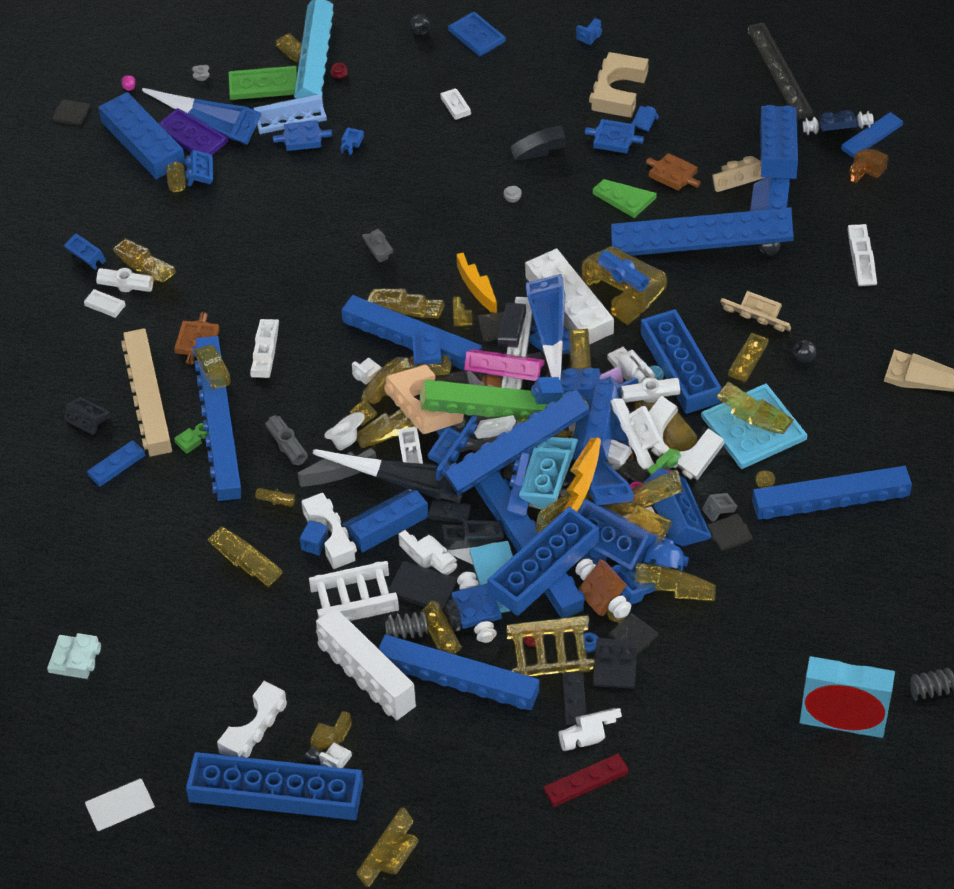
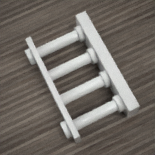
[309,561,399,621]

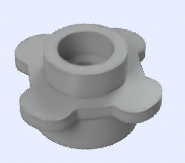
[192,65,210,81]

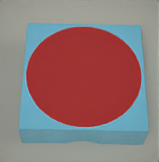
[800,656,895,738]

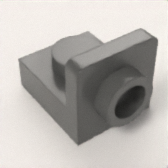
[702,493,738,522]

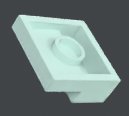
[47,633,101,679]

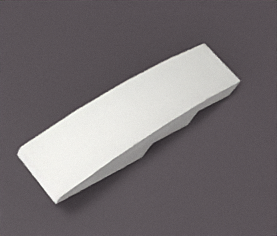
[847,224,877,286]
[251,319,279,378]

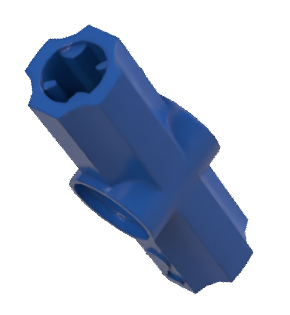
[598,250,650,292]

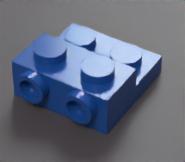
[611,564,661,605]

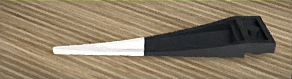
[313,449,462,503]

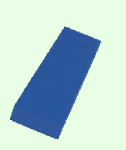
[841,112,903,158]

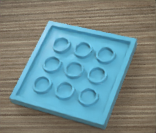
[701,384,807,469]

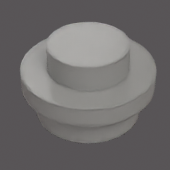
[504,186,521,202]

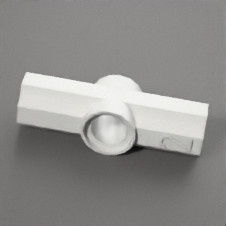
[96,268,154,292]
[621,378,680,403]

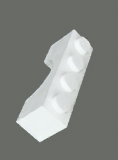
[301,493,357,569]
[217,681,287,758]

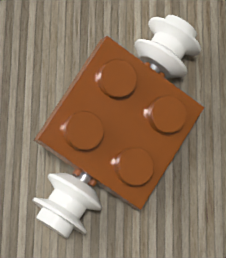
[575,559,631,618]

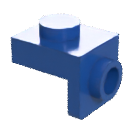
[576,18,602,45]
[632,106,659,132]

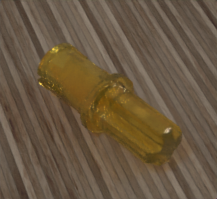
[255,488,295,507]

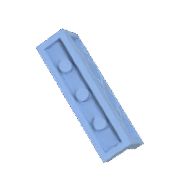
[254,94,326,134]

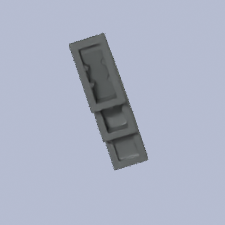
[298,448,376,487]

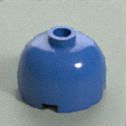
[643,539,684,573]

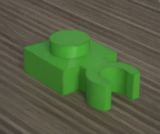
[174,423,208,453]
[648,449,682,475]

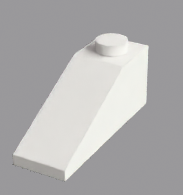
[398,427,423,463]

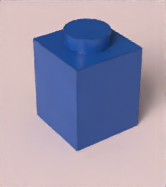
[531,377,564,404]
[300,521,329,555]

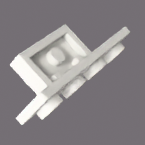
[611,399,662,469]

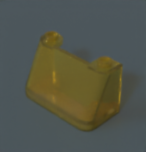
[582,246,667,313]

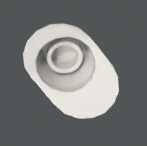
[325,412,365,450]

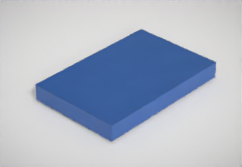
[448,12,506,56]

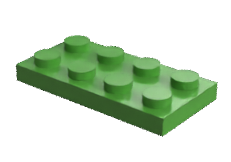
[229,66,297,100]

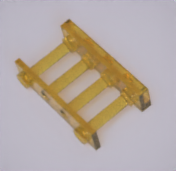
[506,616,595,676]

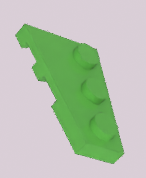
[593,179,656,218]

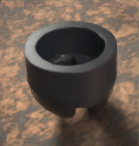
[303,747,321,765]

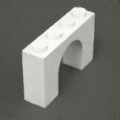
[649,396,725,480]

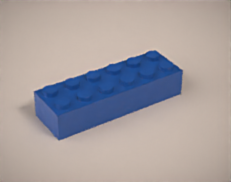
[98,92,185,179]
[760,105,798,179]
[641,309,722,414]
[487,507,599,616]

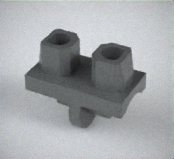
[362,229,393,262]

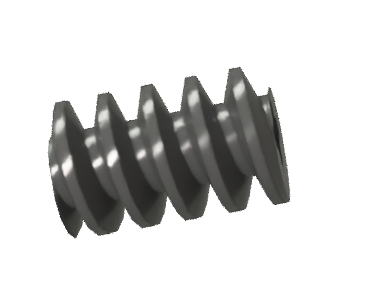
[385,611,428,640]
[910,668,954,701]

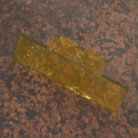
[357,808,418,887]

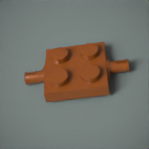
[646,153,700,191]
[174,312,219,364]

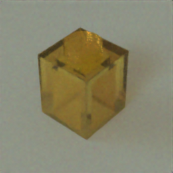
[611,292,640,325]

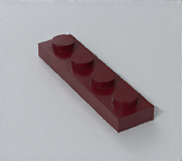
[544,753,629,807]

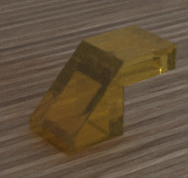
[310,711,351,750]

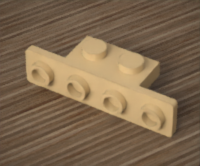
[712,156,765,192]
[720,291,791,332]

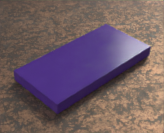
[158,108,228,155]

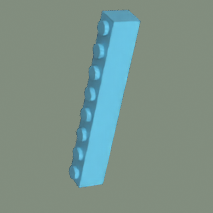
[294,0,334,99]

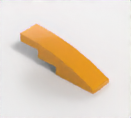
[456,253,497,314]
[562,437,601,512]

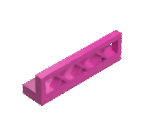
[464,349,545,381]

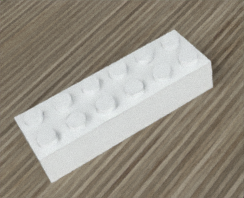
[525,249,614,348]
[316,607,416,720]

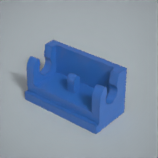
[64,234,106,270]

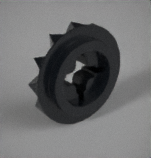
[444,600,462,632]

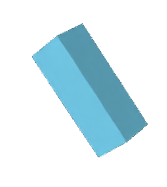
[519,437,578,510]

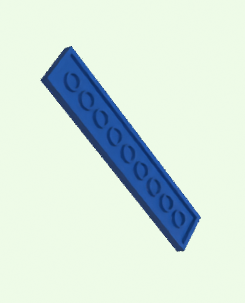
[611,208,794,257]

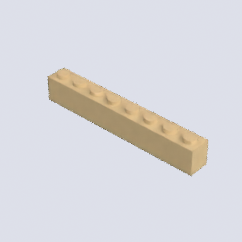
[121,329,172,456]

